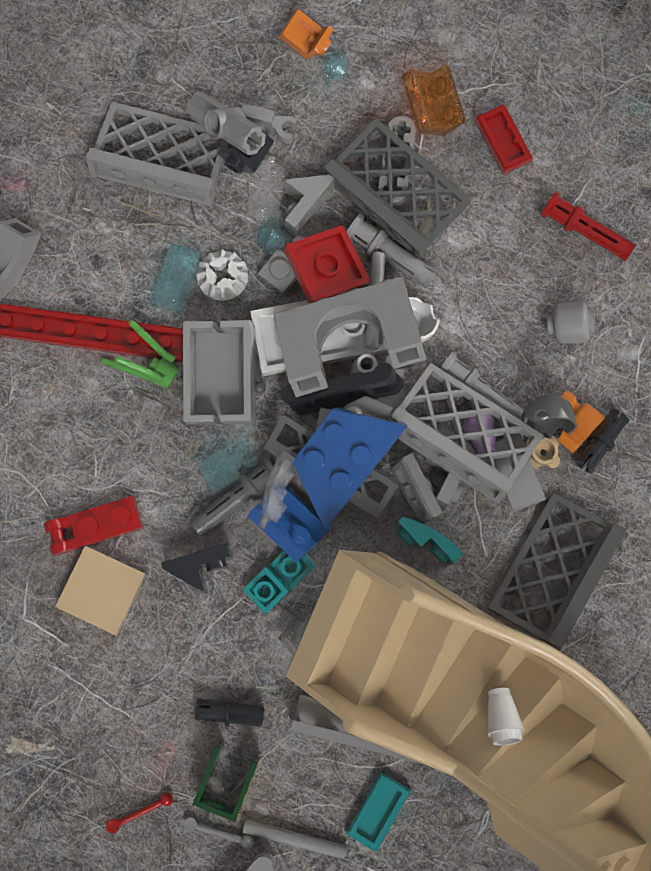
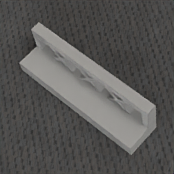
[290,694,425,765]

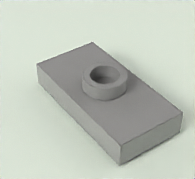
[391,453,443,524]

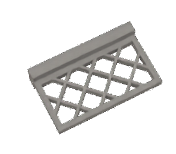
[86,102,230,206]
[389,362,544,504]

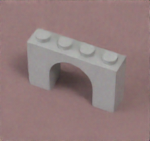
[274,276,426,397]

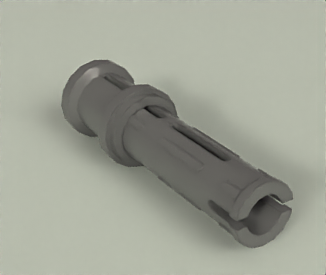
[189,457,284,538]

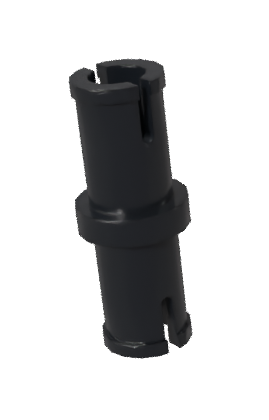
[575,409,629,474]

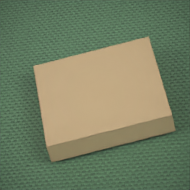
[55,546,147,636]

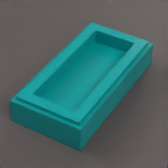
[346,771,411,852]

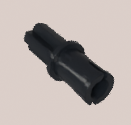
[195,698,265,727]

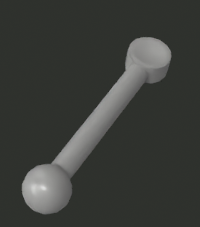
[183,817,253,849]

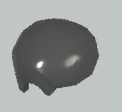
[522,394,577,437]

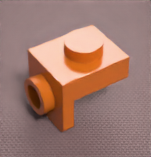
[278,9,334,60]

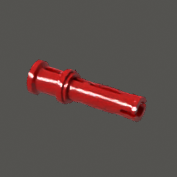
[540,191,636,262]

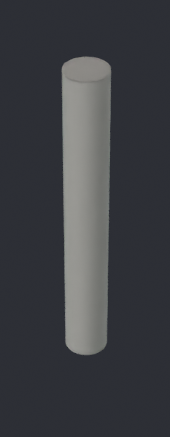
[365,252,385,350]
[242,819,347,859]

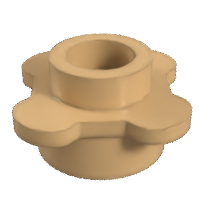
[526,436,560,469]

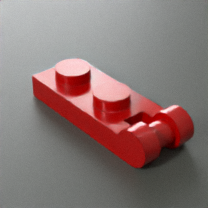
[43,496,144,556]

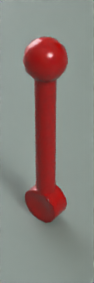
[106,793,173,834]

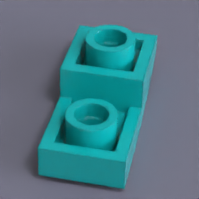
[397,517,464,565]
[243,551,318,615]

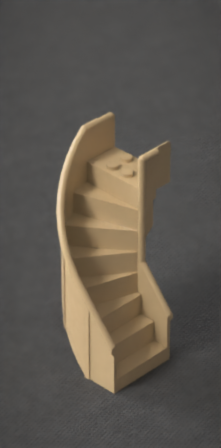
[286,550,651,871]

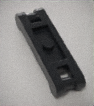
[280,363,404,415]

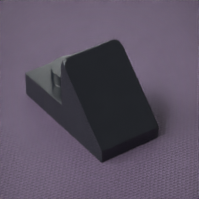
[161,543,233,594]

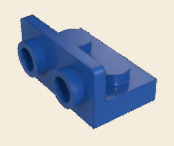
[247,483,330,563]

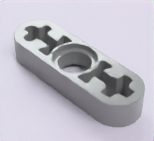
[378,116,416,208]

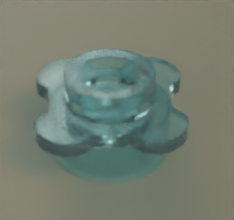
[324,48,350,84]

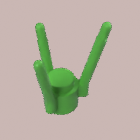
[101,320,180,390]

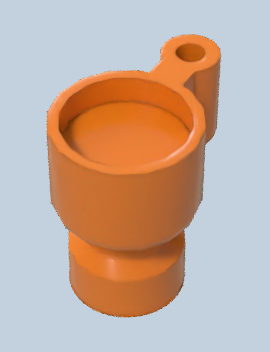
[558,390,606,454]

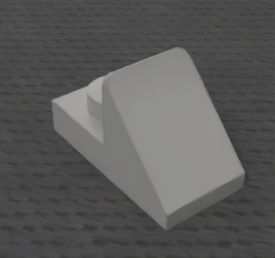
[284,174,334,237]

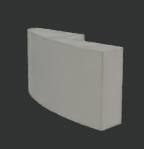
[494,433,546,511]

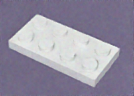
[250,300,388,376]

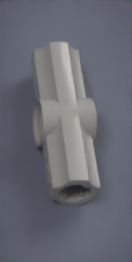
[186,92,266,155]

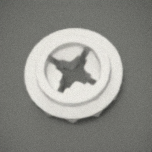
[196,249,248,301]

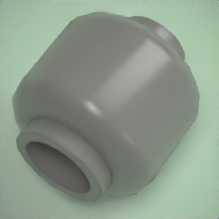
[547,300,596,344]

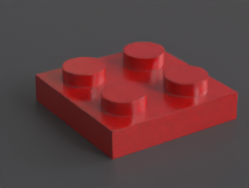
[283,225,371,304]

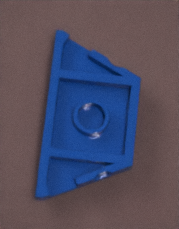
[292,407,408,528]

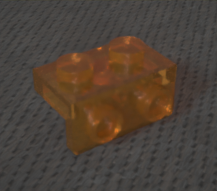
[402,64,466,136]

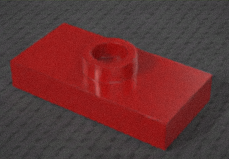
[475,104,533,175]

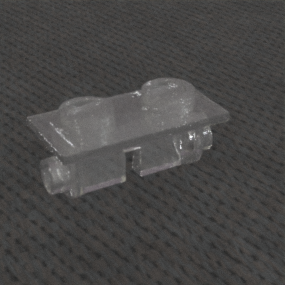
[245,156,287,227]

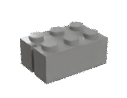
[183,320,256,425]

